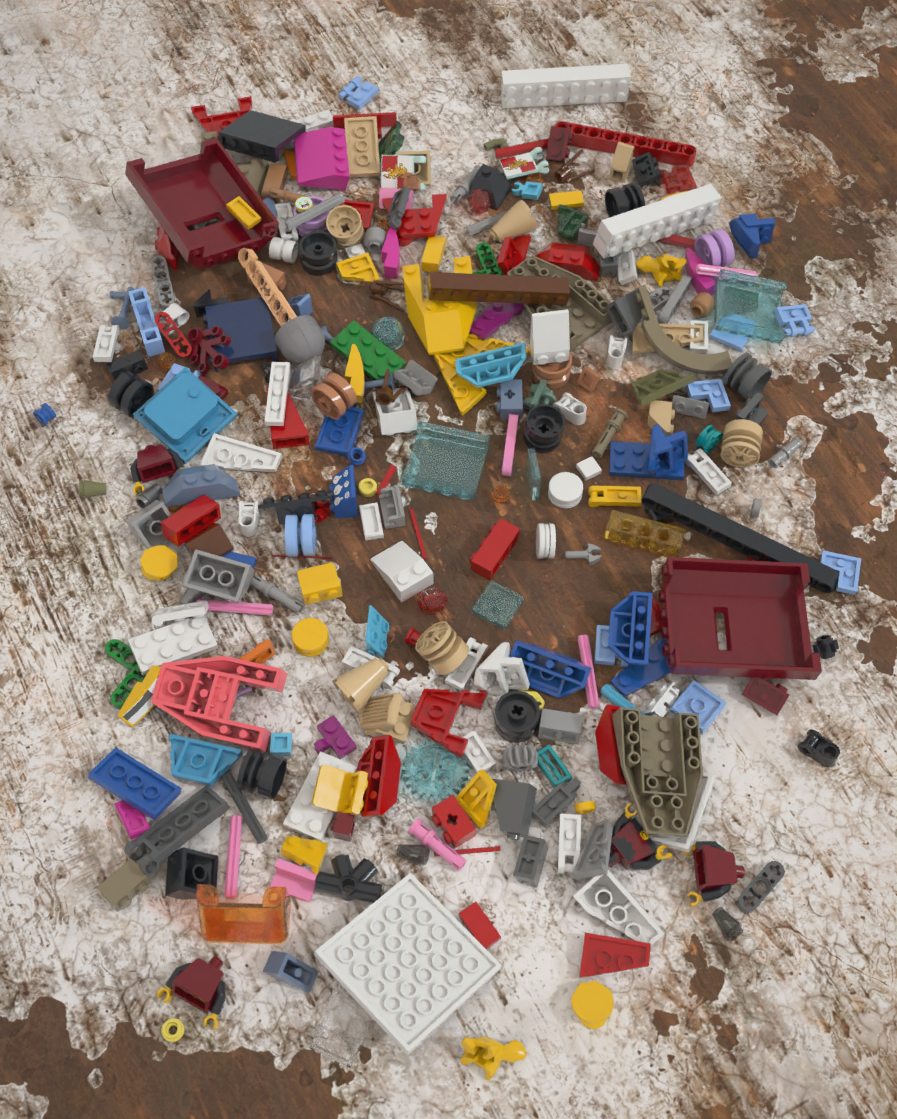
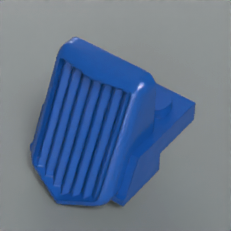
[729,213,775,259]
[648,424,688,477]

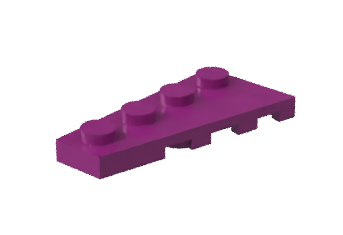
[469,303,525,341]

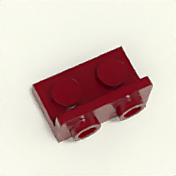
[546,126,573,163]
[741,677,790,716]

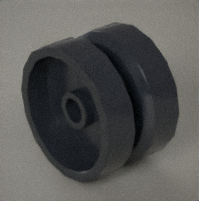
[299,231,338,275]
[108,372,154,419]
[494,690,540,743]

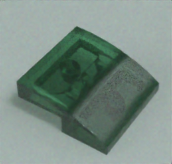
[378,121,405,164]

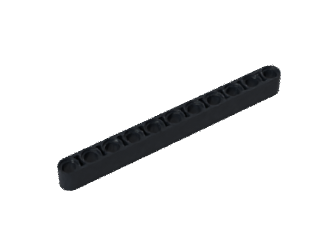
[641,483,839,593]

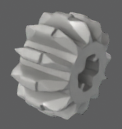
[503,744,538,772]

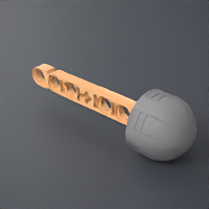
[238,248,325,365]

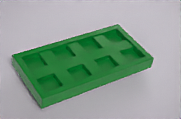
[330,320,406,387]

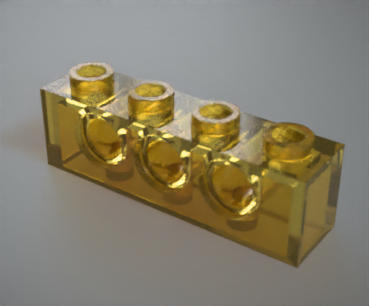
[604,510,686,557]

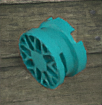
[695,425,723,454]

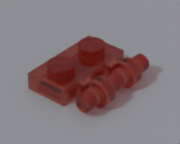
[661,164,698,195]

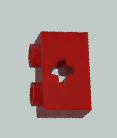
[431,795,476,849]

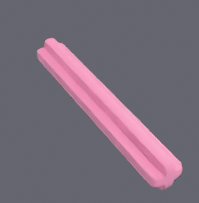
[695,264,758,281]
[197,599,273,615]
[578,635,599,709]
[224,815,242,899]

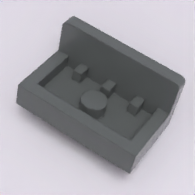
[735,392,769,425]

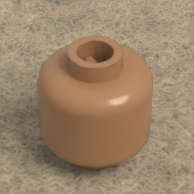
[690,292,716,318]

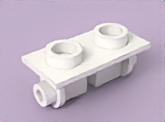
[643,682,680,717]

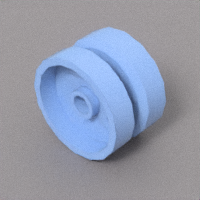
[285,514,317,557]

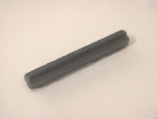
[221,771,268,844]

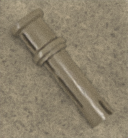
[591,408,628,458]

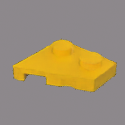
[336,252,380,283]

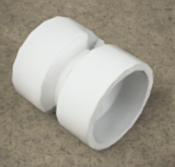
[269,237,299,263]

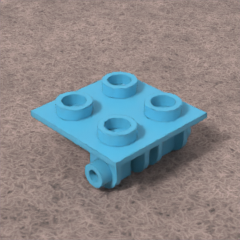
[365,605,389,658]

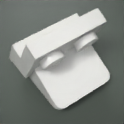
[473,642,530,695]

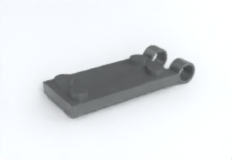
[124,785,230,875]

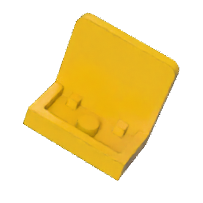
[297,563,343,605]
[312,765,368,815]

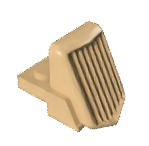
[358,693,415,744]

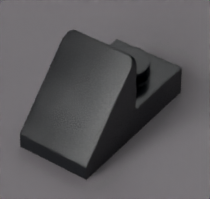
[194,289,229,317]

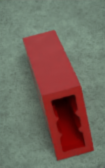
[266,386,310,449]

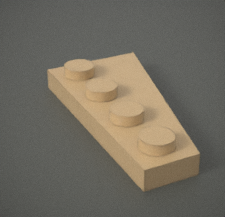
[632,323,703,355]

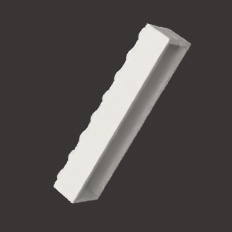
[501,64,630,109]
[593,184,722,259]

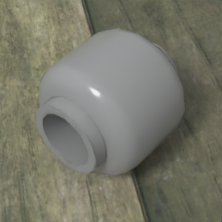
[364,227,387,252]

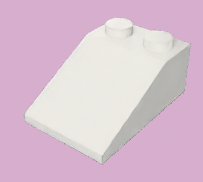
[529,309,570,365]
[372,387,418,436]
[370,541,434,603]

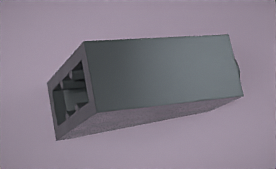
[605,288,652,337]
[492,779,537,840]

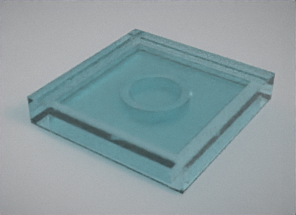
[526,448,541,500]
[472,580,525,630]

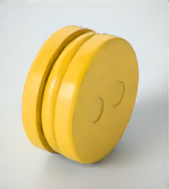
[291,618,329,657]

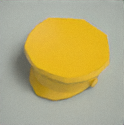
[140,545,178,582]
[570,981,614,1030]

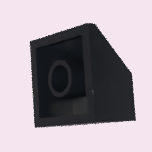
[165,847,218,900]

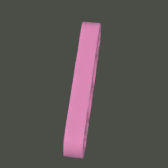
[502,414,519,476]

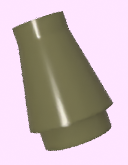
[79,480,107,498]

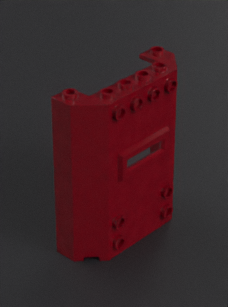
[125,138,279,270]
[658,557,822,680]

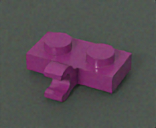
[314,715,357,759]

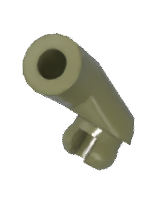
[483,138,508,151]

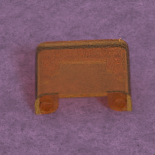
[196,884,291,944]

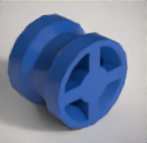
[33,403,56,426]

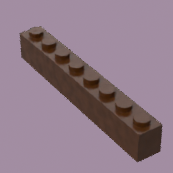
[427,272,570,305]

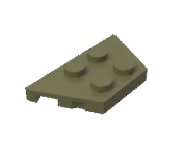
[631,370,695,406]

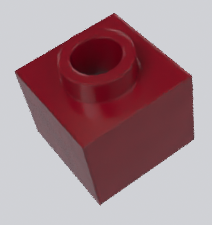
[330,812,356,842]

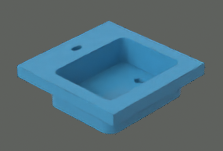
[133,367,237,464]

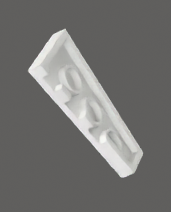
[200,433,283,472]

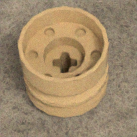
[326,205,364,250]
[720,419,763,467]
[415,621,469,675]

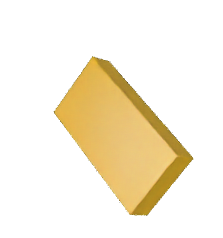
[549,191,584,210]
[226,196,261,230]

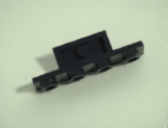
[258,490,334,525]

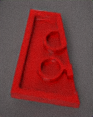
[579,932,651,978]

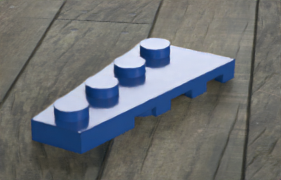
[610,638,671,697]

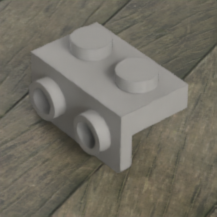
[393,360,437,396]

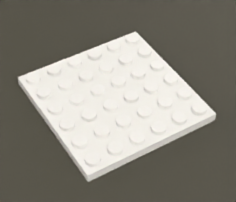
[314,873,502,1055]

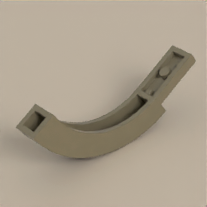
[635,285,732,374]

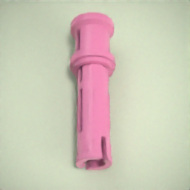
[408,818,467,871]

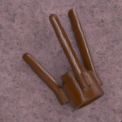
[554,149,595,184]
[371,280,405,312]
[375,369,405,405]

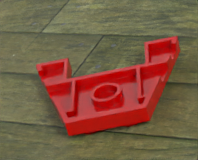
[191,96,253,139]
[382,194,447,239]
[410,689,487,758]

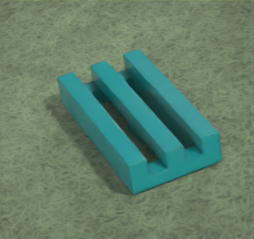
[537,744,572,788]

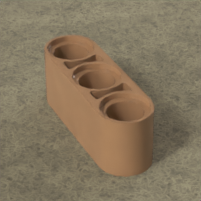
[261,162,288,204]

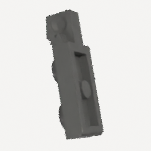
[387,186,411,230]
[532,777,581,828]

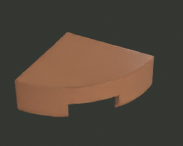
[403,172,421,190]

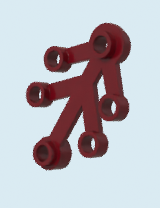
[188,325,231,374]

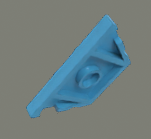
[169,734,243,786]

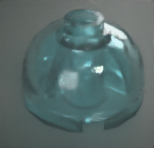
[370,315,405,351]

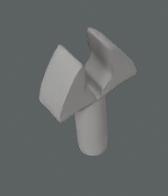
[565,543,602,565]

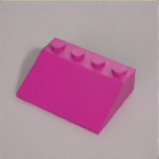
[294,127,350,191]

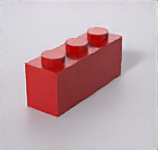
[161,494,221,547]
[470,518,520,581]

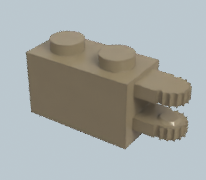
[97,853,162,912]

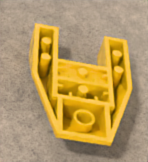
[402,256,477,355]

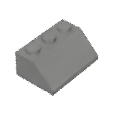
[182,549,254,603]

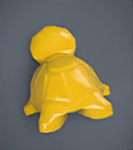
[636,254,686,287]
[460,1036,527,1081]

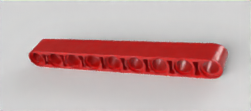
[555,121,697,167]

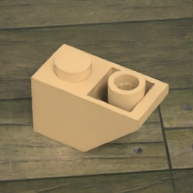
[609,142,634,183]
[647,400,675,436]

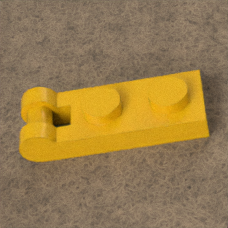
[588,486,642,507]

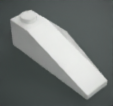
[573,868,664,945]

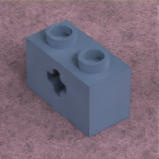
[497,379,523,419]

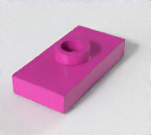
[114,800,150,840]

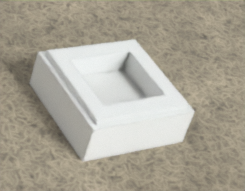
[576,457,602,481]

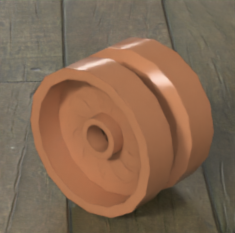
[532,352,572,389]
[311,373,357,420]

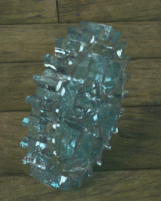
[402,739,469,804]

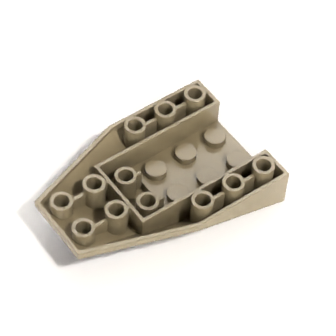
[507,255,613,352]
[612,707,703,837]

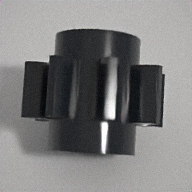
[812,635,839,659]

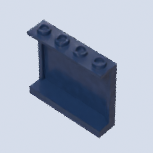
[203,297,279,372]

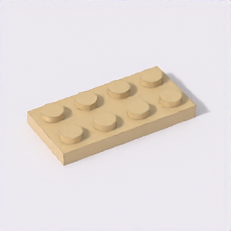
[344,116,380,178]

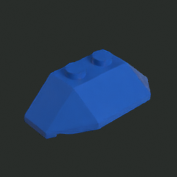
[608,591,653,666]
[510,640,592,698]

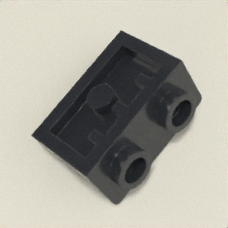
[632,152,662,187]
[106,350,148,381]

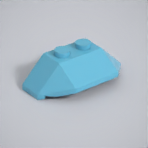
[455,342,527,388]

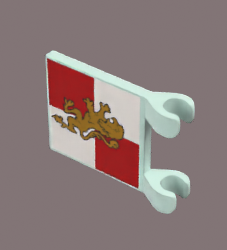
[499,147,549,179]
[381,155,426,190]

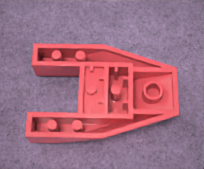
[151,656,288,751]

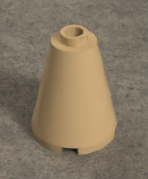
[490,200,538,243]
[332,658,389,712]

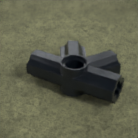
[315,854,382,903]

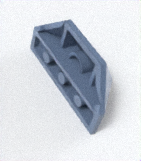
[162,464,240,507]

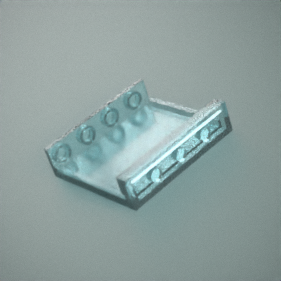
[714,269,787,344]
[402,421,490,500]

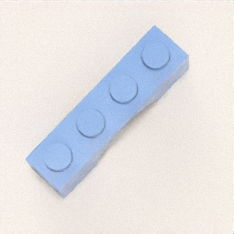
[128,287,165,357]

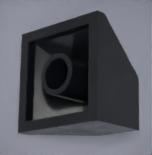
[468,164,512,210]

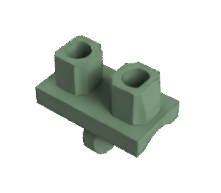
[524,379,556,410]

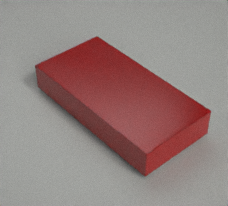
[458,902,501,949]

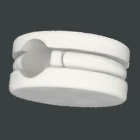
[548,472,583,509]
[536,523,556,559]

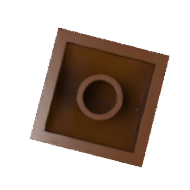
[183,523,234,557]

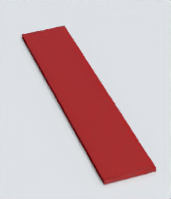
[376,465,397,495]

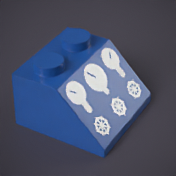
[329,465,358,518]

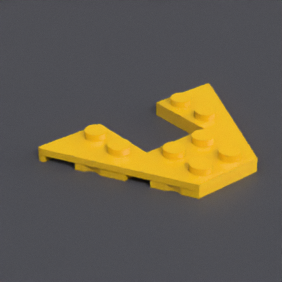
[433,334,531,416]

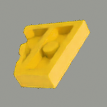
[456,769,497,829]
[281,836,328,874]

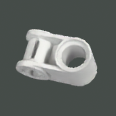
[158,303,189,335]
[607,335,628,369]
[552,392,587,425]
[238,501,260,537]

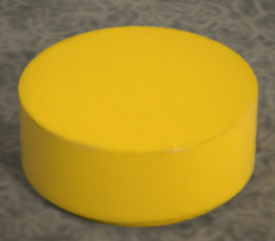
[574,801,596,814]

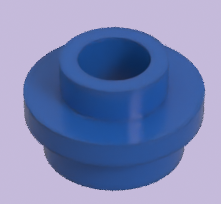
[347,447,366,466]

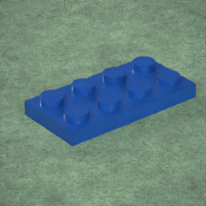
[609,441,684,480]
[88,747,182,820]

